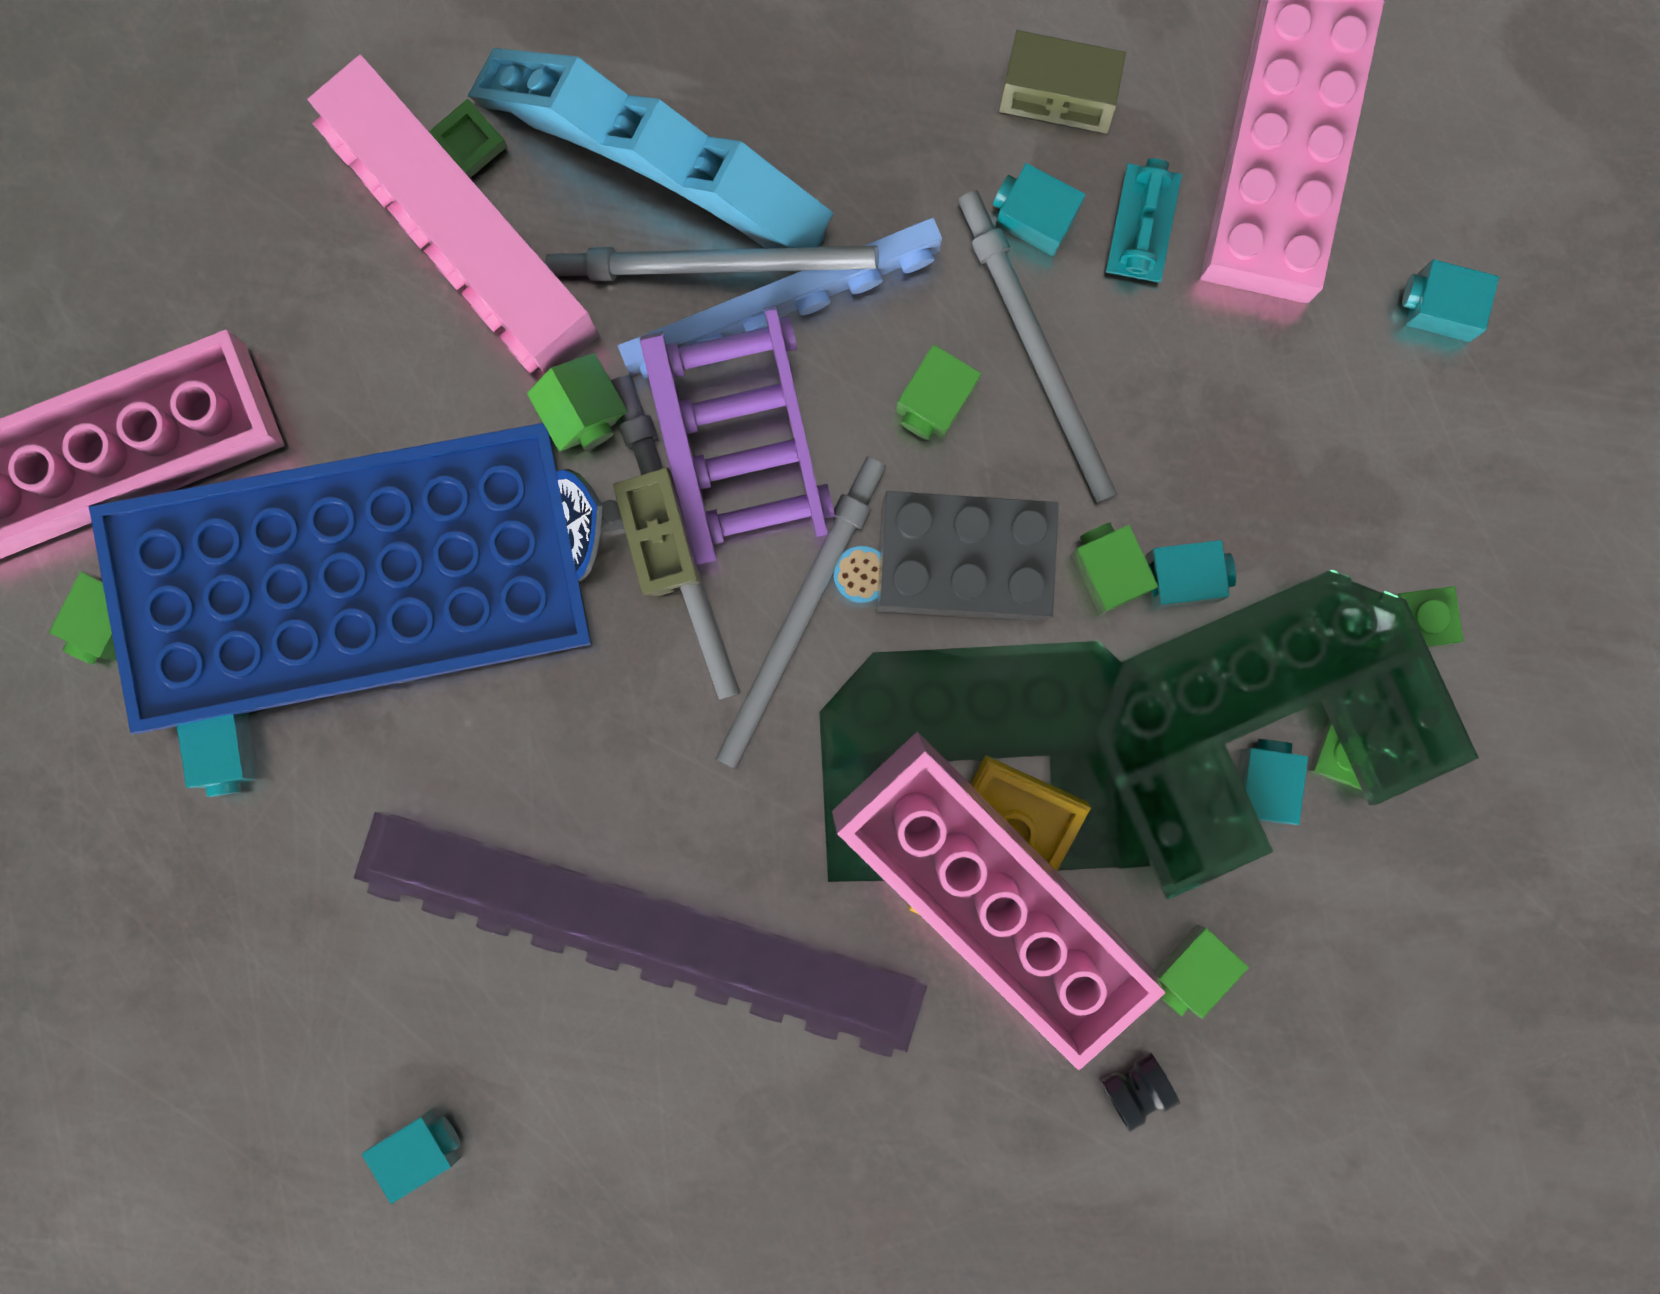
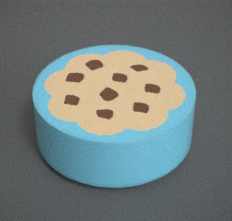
[833,546,880,603]

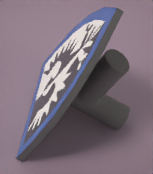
[556,469,624,583]

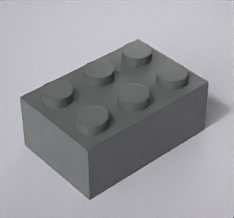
[876,491,1059,622]

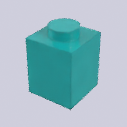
[993,163,1086,257]
[1402,259,1500,342]
[1146,540,1236,610]
[177,712,258,798]
[1232,739,1308,825]
[361,1109,461,1204]

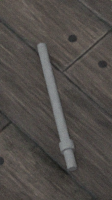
[958,190,1118,504]
[545,246,879,281]
[611,375,740,700]
[715,457,886,769]

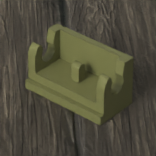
[999,30,1126,134]
[613,468,702,596]

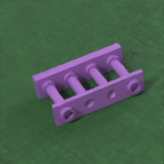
[640,305,835,565]

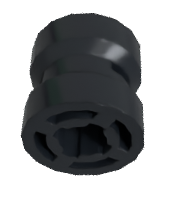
[1101,1052,1180,1132]

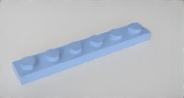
[617,218,942,379]

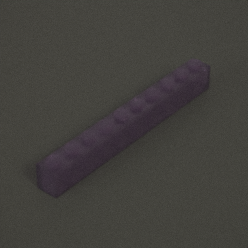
[354,811,928,1057]

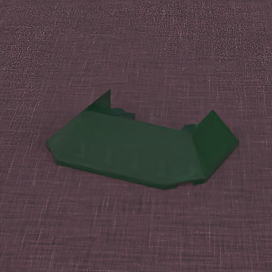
[1094,570,1479,900]
[819,641,1168,882]

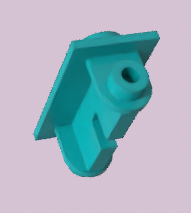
[1106,158,1182,283]

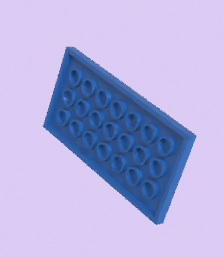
[89,423,591,734]

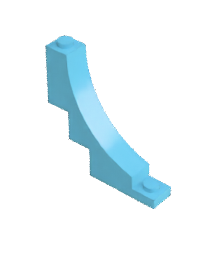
[468,48,834,248]

